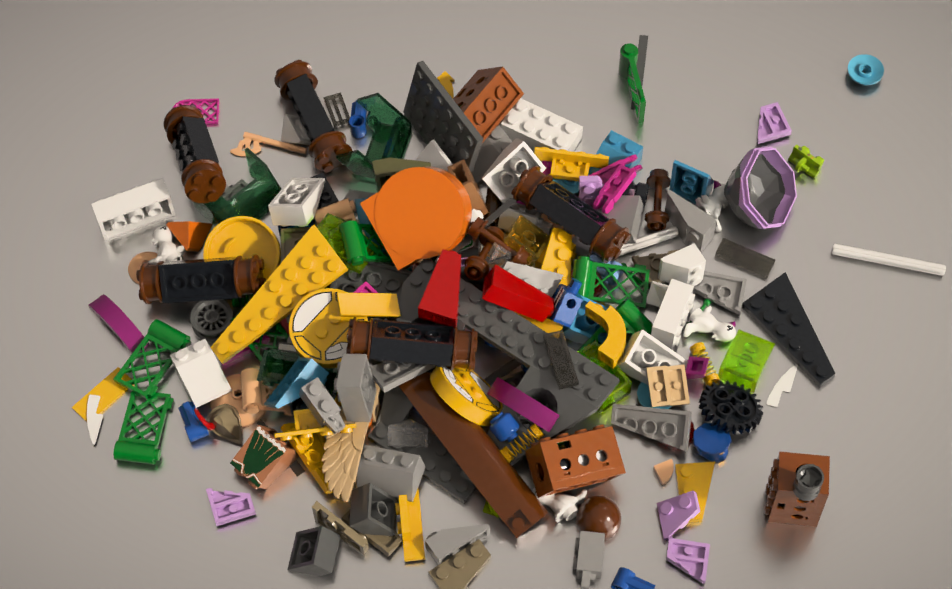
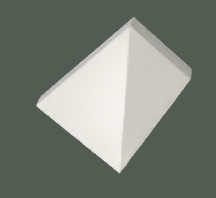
[281,114,311,145]

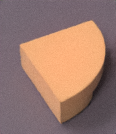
[653,459,674,485]

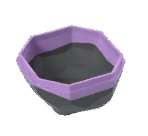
[724,147,797,229]

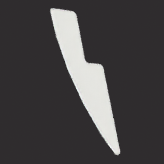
[87,394,103,444]

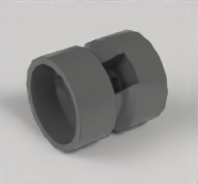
[793,464,824,501]

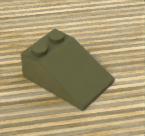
[372,158,431,192]

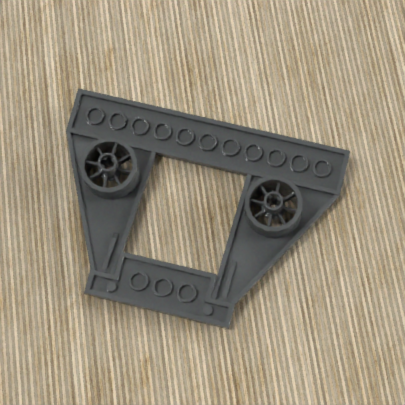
[368,258,619,504]

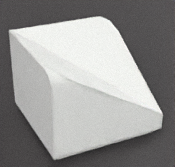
[646,281,669,307]

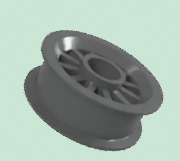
[190,299,234,342]

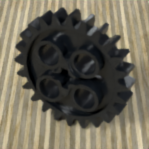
[699,380,763,435]

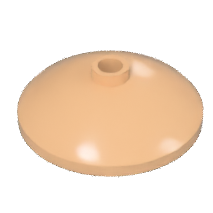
[210,374,269,428]

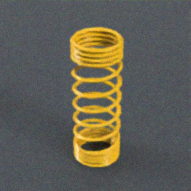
[690,342,720,386]
[500,423,544,462]

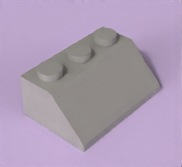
[357,445,426,502]

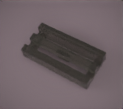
[323,92,350,129]

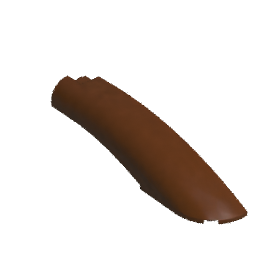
[399,372,549,538]

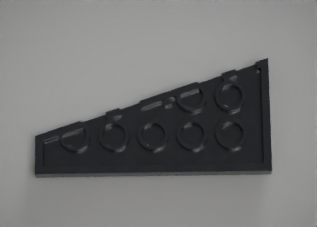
[742,272,836,387]

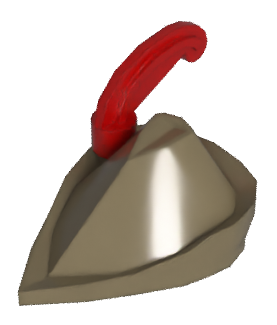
[194,404,243,445]

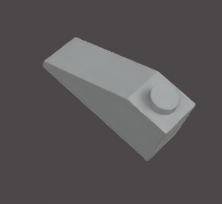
[425,524,490,565]

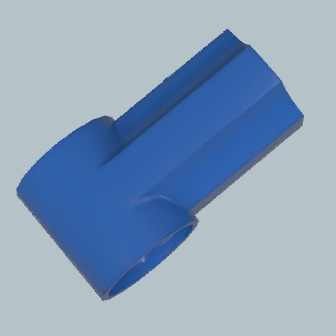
[349,100,368,138]
[178,401,209,442]
[611,567,656,589]

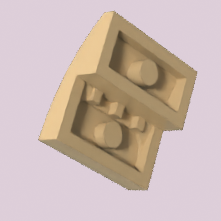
[646,365,690,407]

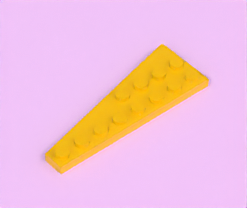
[210,224,348,364]

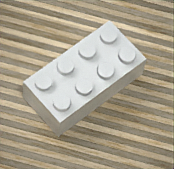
[501,98,583,152]
[91,178,175,241]

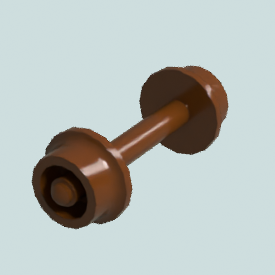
[644,169,671,231]
[467,217,530,265]
[464,226,504,281]

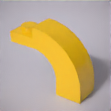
[585,301,626,369]

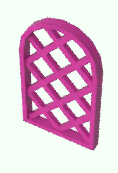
[173,98,219,125]

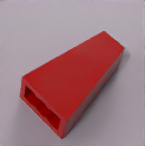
[418,249,461,329]
[482,264,555,323]

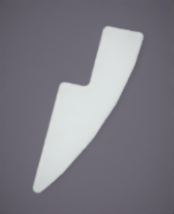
[766,364,798,407]

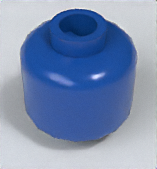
[489,412,519,442]

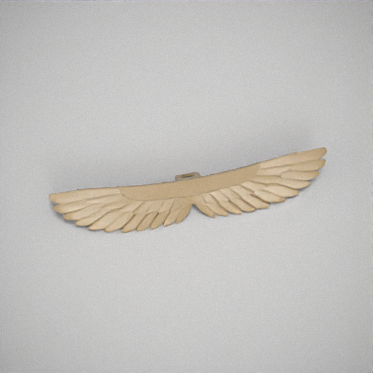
[322,381,381,502]

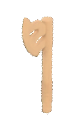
[230,132,307,157]

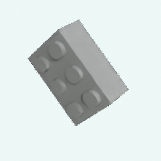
[334,354,377,422]

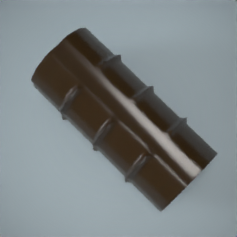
[483,188,502,227]

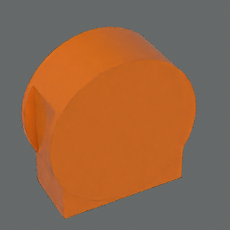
[360,167,472,271]

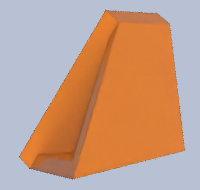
[166,221,213,252]

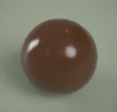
[576,496,621,541]

